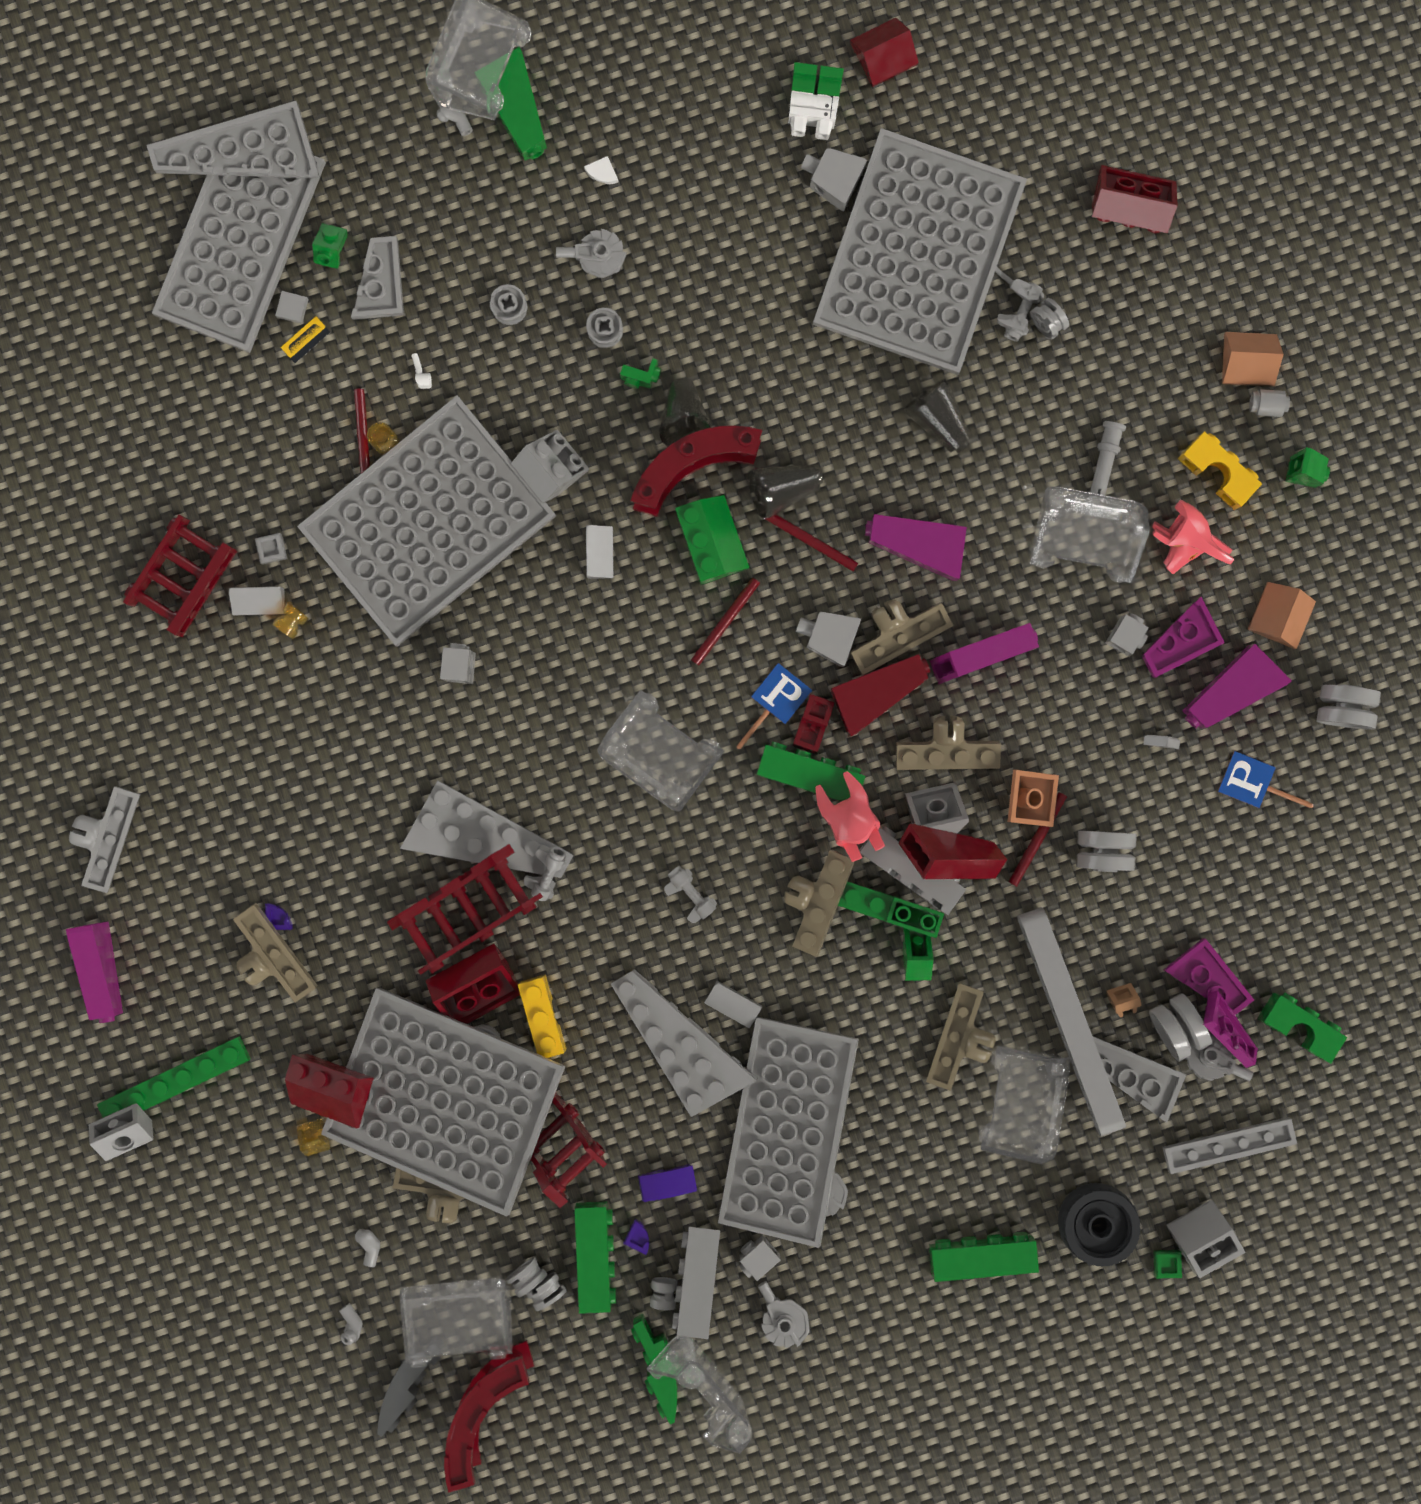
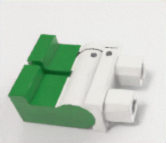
[788,62,844,140]

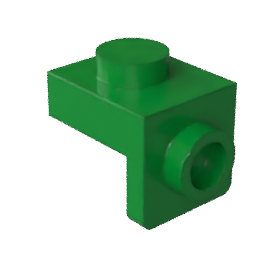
[312,223,347,269]
[620,358,661,389]

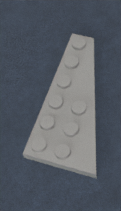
[147,101,320,178]
[400,781,574,878]
[611,969,758,1117]

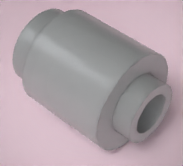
[1249,389,1290,417]

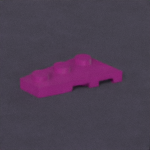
[1142,597,1225,678]
[1163,938,1254,1015]
[1203,990,1258,1068]

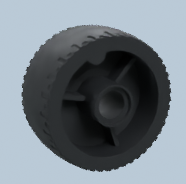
[1058,1183,1141,1267]

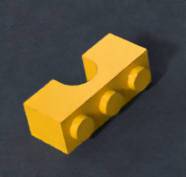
[1177,431,1262,510]
[518,974,566,1058]

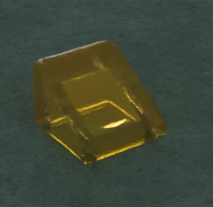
[296,1119,330,1156]

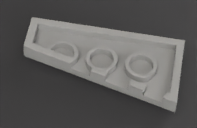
[1093,1036,1186,1123]

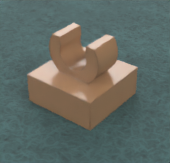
[1106,983,1141,1018]

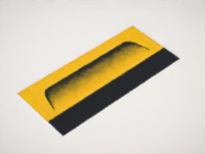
[281,316,330,363]

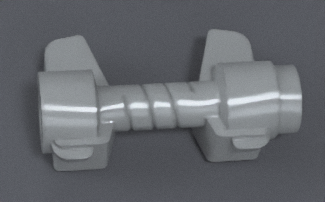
[997,279,1044,342]
[524,845,567,901]
[664,865,717,923]

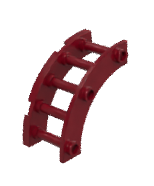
[630,426,762,517]
[387,844,543,975]
[530,1092,607,1208]
[444,1340,535,1493]

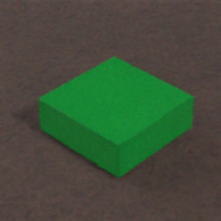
[1153,1250,1182,1279]

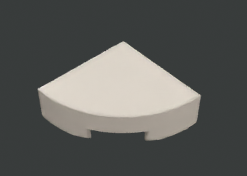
[584,156,618,184]

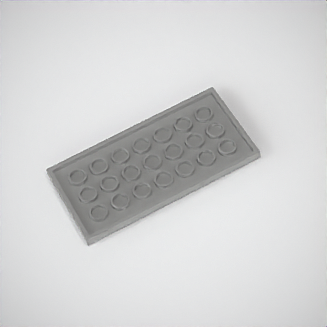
[152,156,326,353]
[718,1017,859,1248]

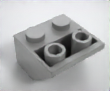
[511,430,589,503]
[1167,1200,1246,1278]

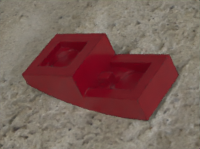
[792,694,835,754]

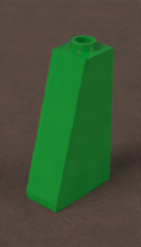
[475,47,547,161]

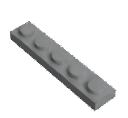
[1162,1117,1297,1174]

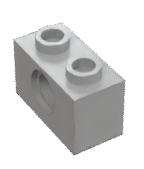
[440,643,476,684]
[89,1103,153,1161]

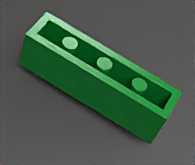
[756,742,865,801]
[575,1201,616,1314]
[929,1232,1039,1282]

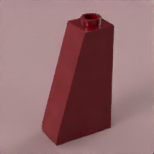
[830,654,930,737]
[898,824,1007,879]

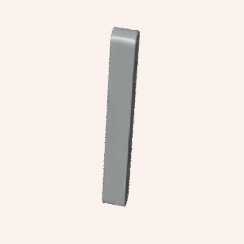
[1017,907,1126,1137]

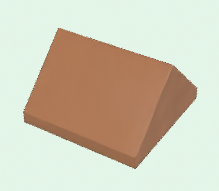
[1222,332,1284,387]
[1248,582,1316,649]
[1007,770,1059,827]

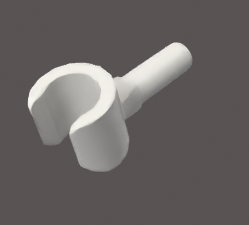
[411,353,432,389]

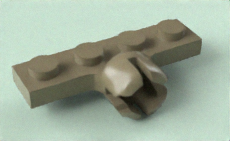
[850,599,953,675]
[896,715,1001,770]
[784,850,855,957]
[233,903,318,1003]
[926,983,995,1091]
[393,1168,466,1223]

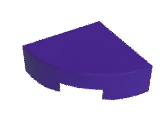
[265,903,293,930]
[623,1219,649,1255]

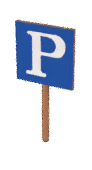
[736,663,812,749]
[1218,751,1314,808]

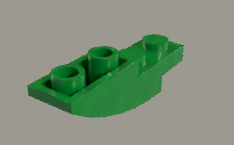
[838,881,944,938]
[631,1314,678,1425]

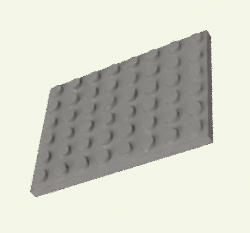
[813,128,1027,375]
[297,396,556,647]
[321,988,565,1216]

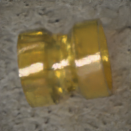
[367,422,399,455]
[272,603,309,639]

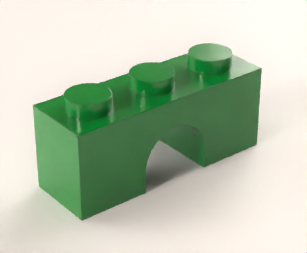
[1257,992,1348,1064]

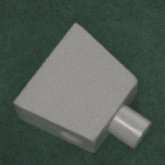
[801,148,867,212]
[796,612,861,667]

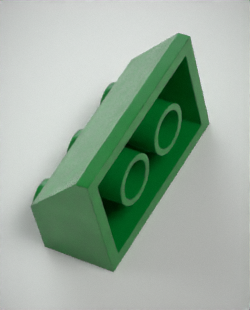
[675,495,749,585]

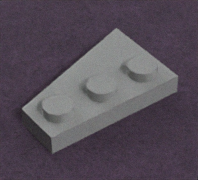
[351,236,404,320]

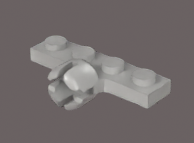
[69,786,141,893]

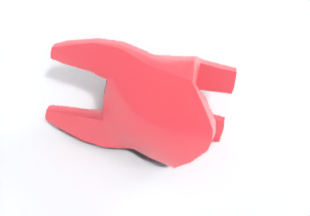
[1152,500,1234,574]
[815,771,885,862]

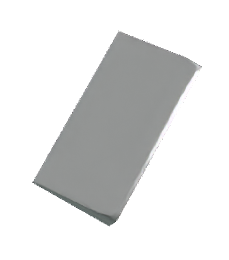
[586,525,614,579]
[229,587,285,615]
[704,981,762,1028]

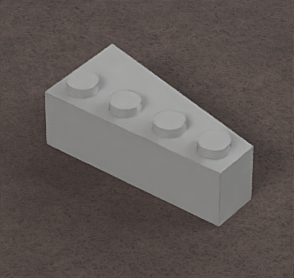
[859,826,966,915]
[672,1227,720,1339]

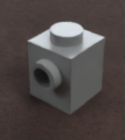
[1105,614,1149,656]
[739,1235,781,1281]

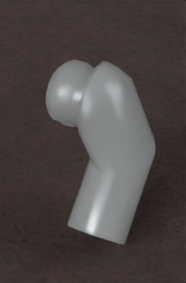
[437,104,473,136]
[355,1229,380,1267]
[339,1303,363,1345]

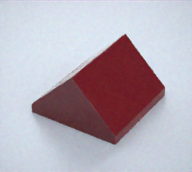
[850,17,919,87]

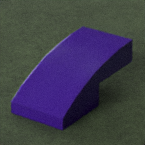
[638,1164,697,1202]

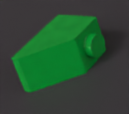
[1285,447,1330,488]
[903,928,934,981]

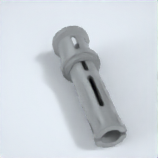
[1088,421,1126,502]

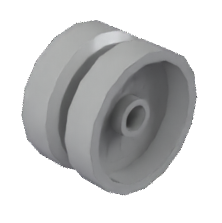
[1317,685,1381,730]
[1076,831,1137,872]
[1149,993,1212,1062]

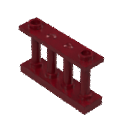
[123,515,237,637]

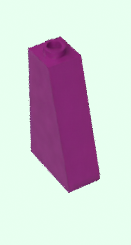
[865,514,967,581]
[929,623,1039,685]
[1182,644,1292,729]
[66,921,123,1023]

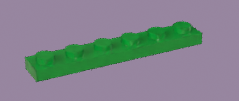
[96,1036,251,1118]

